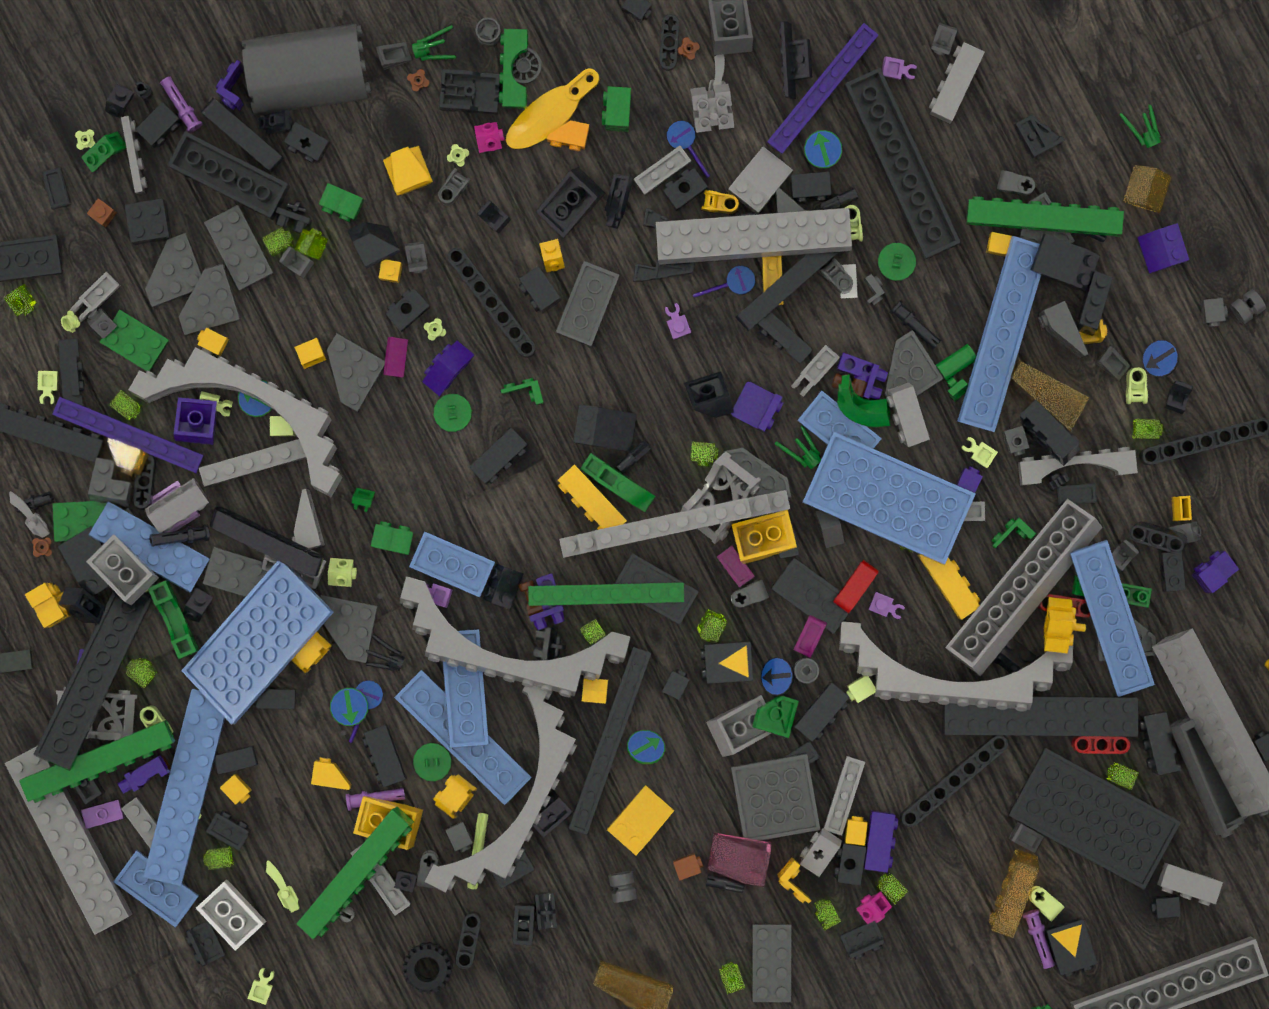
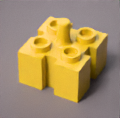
[25,583,71,628]
[1044,597,1086,653]

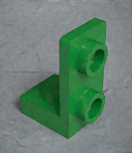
[82,132,127,172]
[500,378,544,405]
[991,518,1036,548]

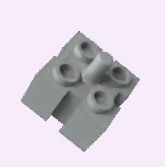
[690,84,734,133]

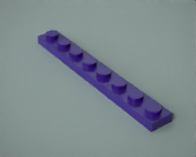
[767,23,878,154]
[52,397,204,473]

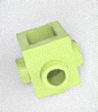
[328,558,357,587]

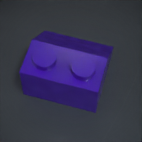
[1137,223,1189,274]
[174,397,217,445]

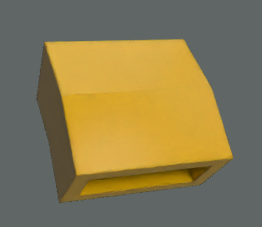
[295,338,326,369]
[1171,496,1192,521]
[582,678,608,704]

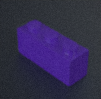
[863,810,898,873]

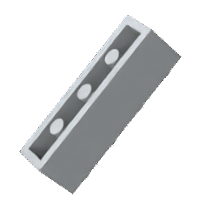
[929,42,985,124]

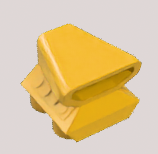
[383,146,433,196]

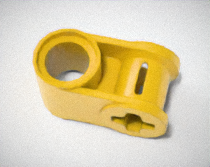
[701,190,739,214]

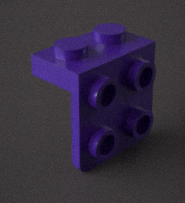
[216,60,244,111]
[731,382,783,432]

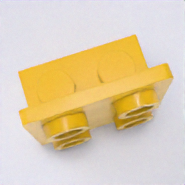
[777,857,811,903]

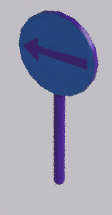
[667,121,710,178]
[693,266,755,297]
[349,681,383,743]

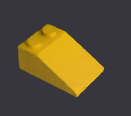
[732,510,797,564]
[607,785,674,855]
[353,796,423,850]

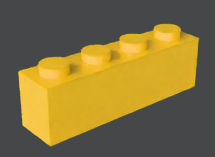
[558,464,627,530]
[918,554,981,620]

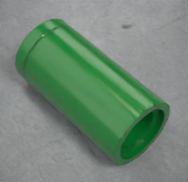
[935,344,976,381]

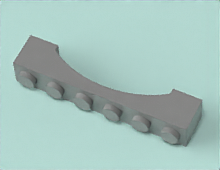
[199,439,306,487]
[1018,447,1138,485]

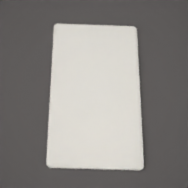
[840,264,857,298]

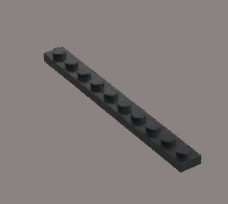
[569,647,651,835]

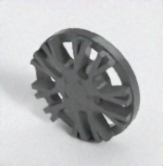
[513,48,542,84]

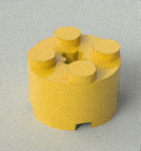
[291,632,332,674]
[433,774,477,819]

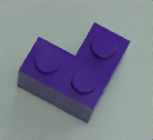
[422,341,474,397]
[1192,551,1239,593]

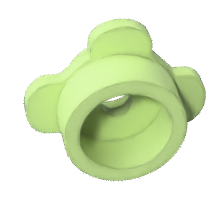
[75,129,96,150]
[447,144,469,167]
[61,310,80,333]
[424,318,446,341]

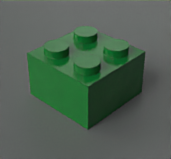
[602,86,631,132]

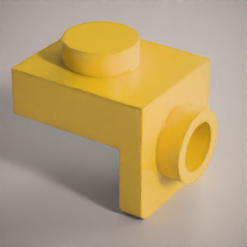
[539,239,565,272]
[1079,319,1107,344]

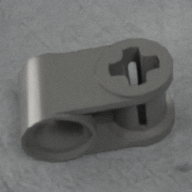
[438,168,471,206]
[997,170,1035,196]
[819,257,853,294]
[731,580,769,607]
[416,850,439,889]

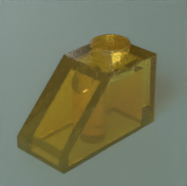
[107,438,149,476]

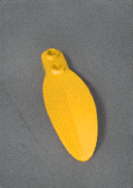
[506,69,600,149]

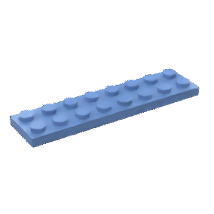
[1070,540,1155,697]
[394,670,532,805]

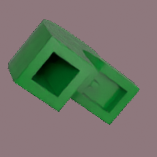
[837,375,891,427]

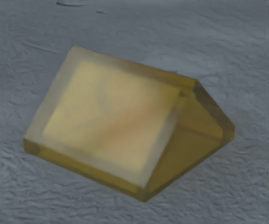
[1123,165,1172,213]

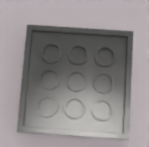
[731,753,820,843]

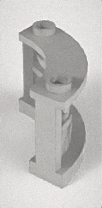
[681,452,761,544]
[56,687,137,741]

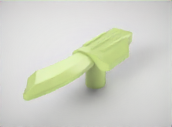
[266,860,300,913]

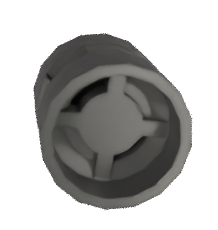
[475,17,501,47]
[1229,289,1266,325]
[793,658,819,683]
[608,871,637,903]

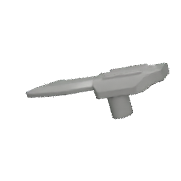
[708,54,726,91]
[9,491,50,538]

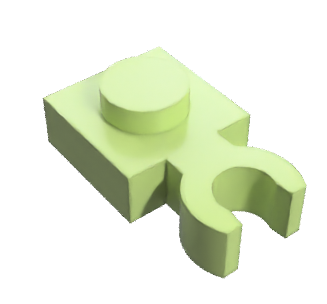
[38,371,59,404]
[200,391,233,416]
[961,437,998,469]
[247,968,274,1005]

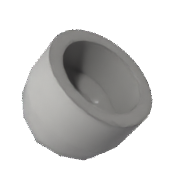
[339,906,355,922]

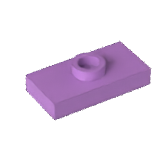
[81,800,124,829]

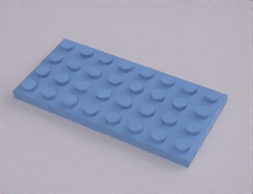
[802,432,975,565]
[181,561,334,724]

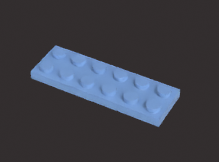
[88,501,209,593]
[442,629,489,748]

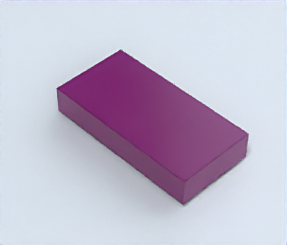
[383,337,408,378]
[717,546,755,588]
[793,615,827,658]

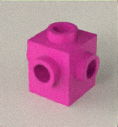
[474,122,504,153]
[856,891,892,924]

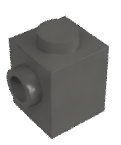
[1200,298,1228,327]
[1002,426,1029,456]

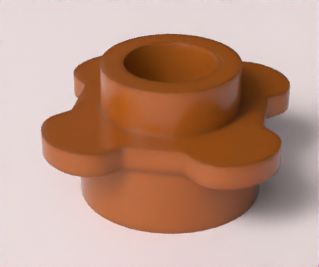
[678,37,700,60]
[407,69,429,92]
[32,537,52,557]

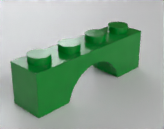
[499,29,529,109]
[148,580,199,659]

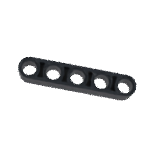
[201,98,284,173]

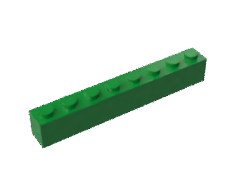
[966,196,1124,237]
[528,583,684,606]
[19,720,175,803]
[297,807,414,939]

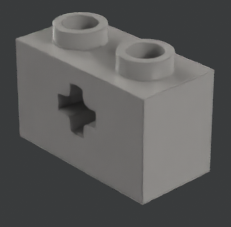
[800,828,842,877]

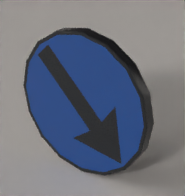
[1142,340,1179,377]
[761,657,794,696]

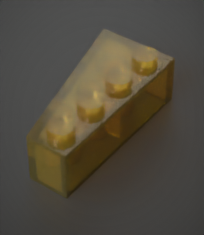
[1011,360,1089,431]
[989,849,1039,938]
[593,960,673,1009]

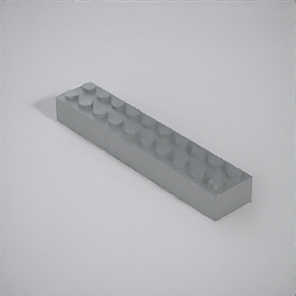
[656,208,852,265]
[945,499,1102,676]
[1152,628,1269,817]
[5,746,132,935]
[1070,936,1269,1009]

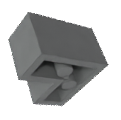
[88,458,133,507]

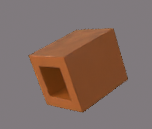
[87,198,117,228]
[673,853,703,881]

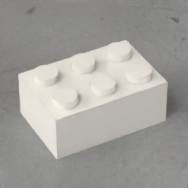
[196,880,266,951]

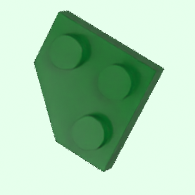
[752,696,799,738]

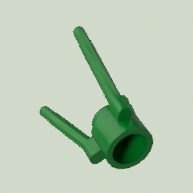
[412,25,456,61]
[1120,105,1161,148]
[775,425,821,469]

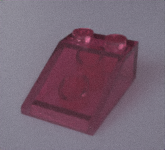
[707,833,771,887]

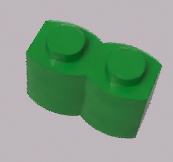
[319,183,364,222]
[371,521,414,555]

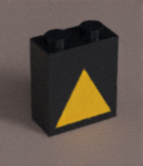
[701,641,753,684]
[1045,917,1098,977]

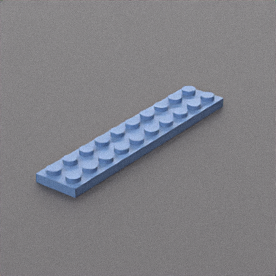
[957,236,1041,432]
[143,689,225,886]

